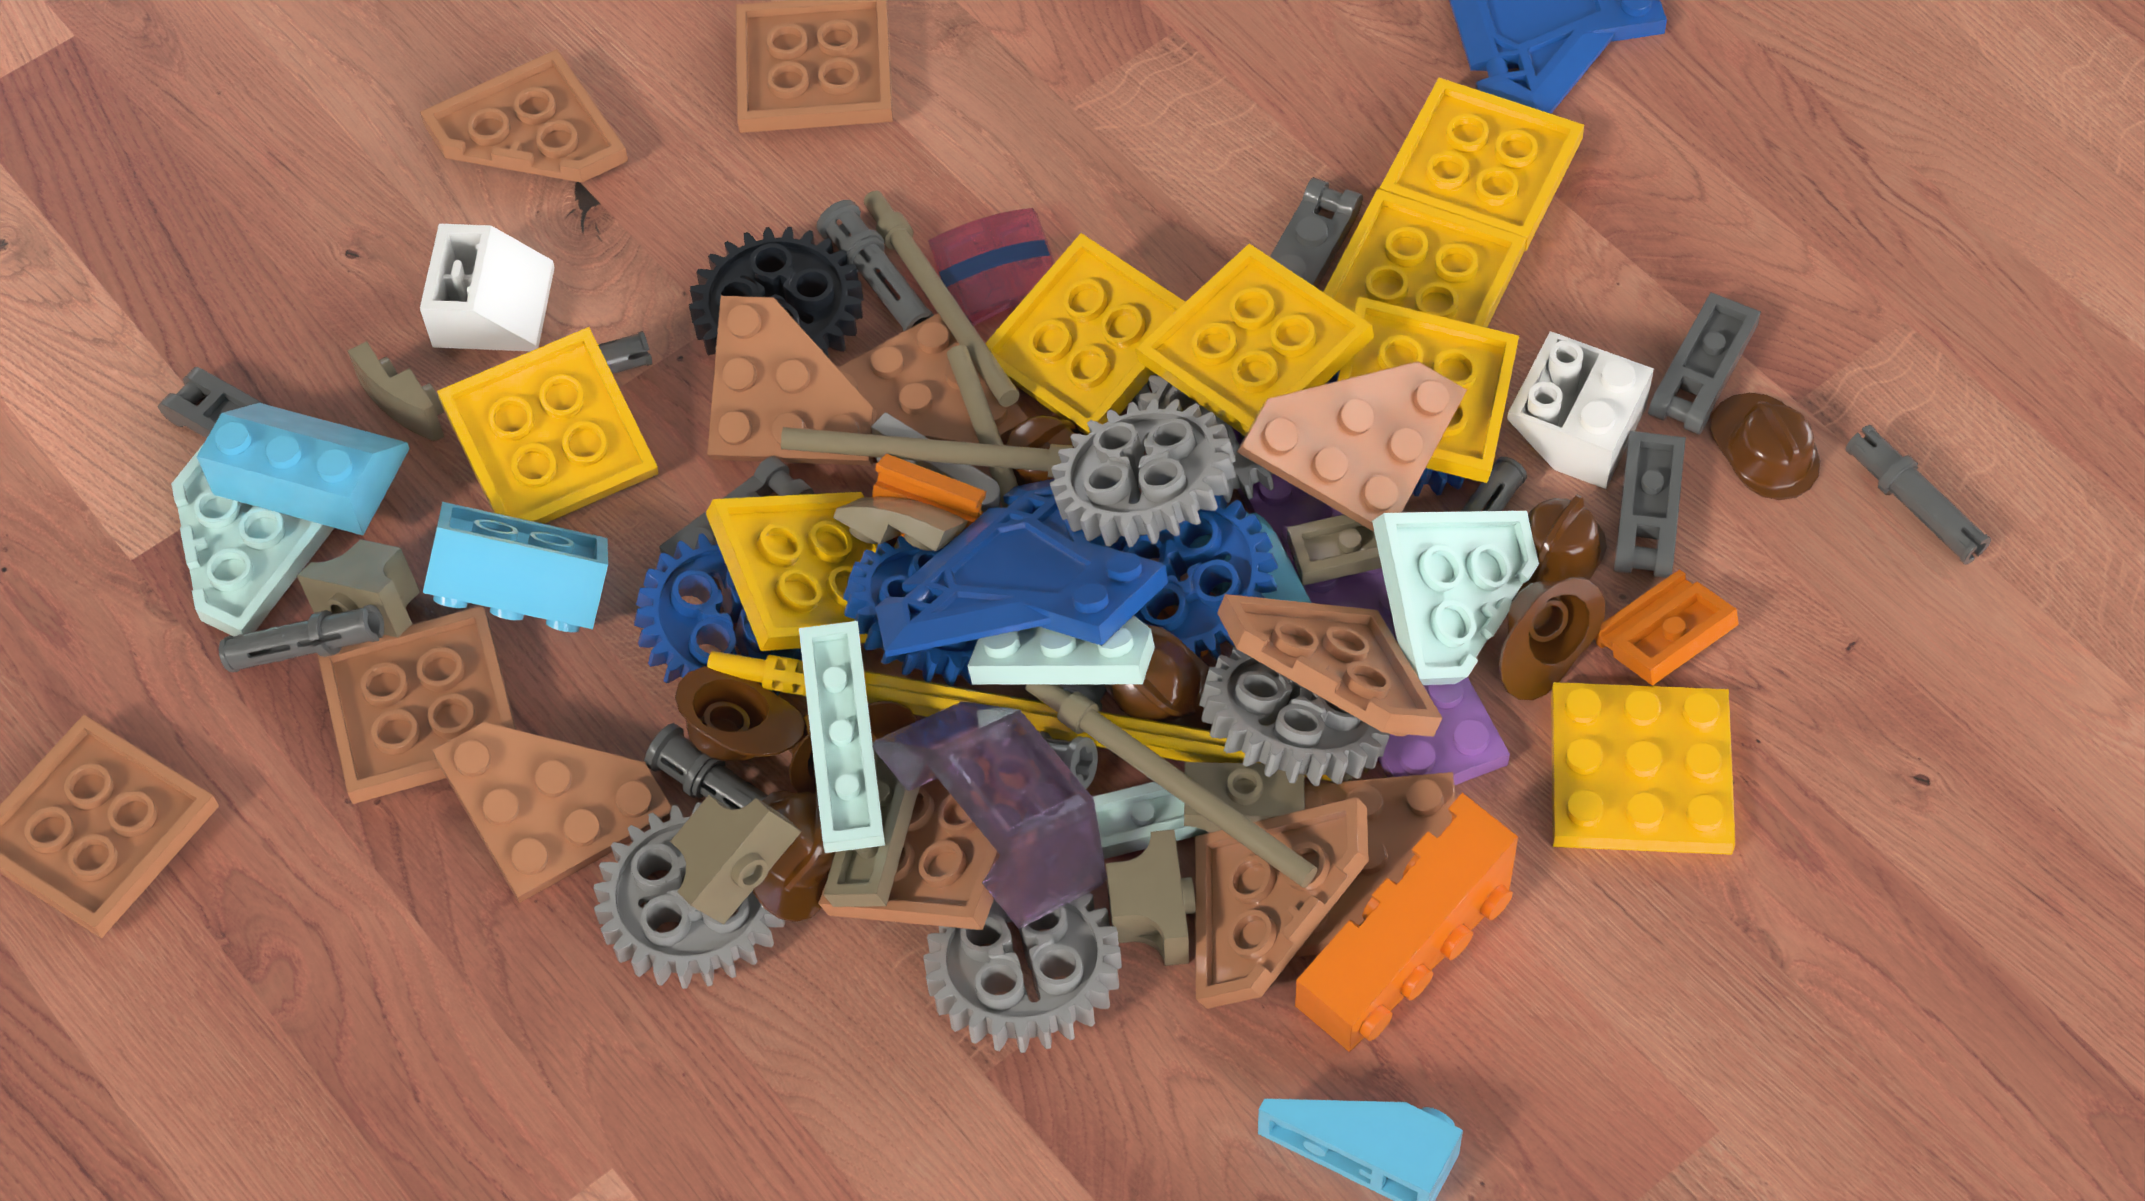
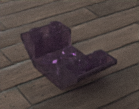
[872,701,1107,929]

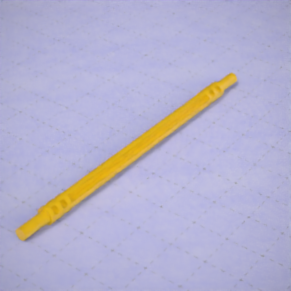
[707,651,1332,781]

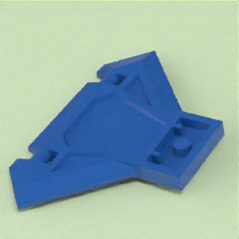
[1449,0,1667,114]
[875,479,1168,657]

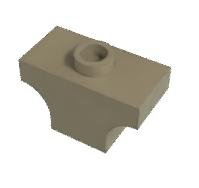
[297,539,420,638]
[1184,762,1305,833]
[670,795,802,925]
[1106,829,1196,966]

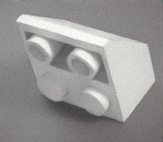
[420,224,555,351]
[1507,331,1654,489]

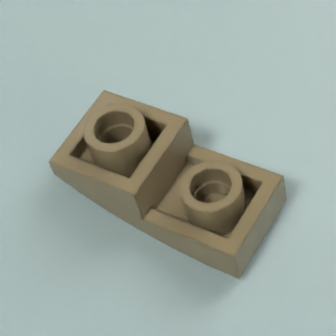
[348,341,445,441]
[833,496,967,551]

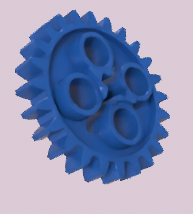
[1113,495,1278,660]
[634,533,802,696]
[843,536,978,686]

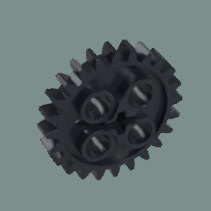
[689,227,864,358]

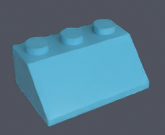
[196,403,410,535]
[423,502,608,632]

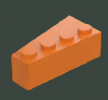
[1295,793,1518,1052]

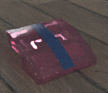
[928,208,1055,326]

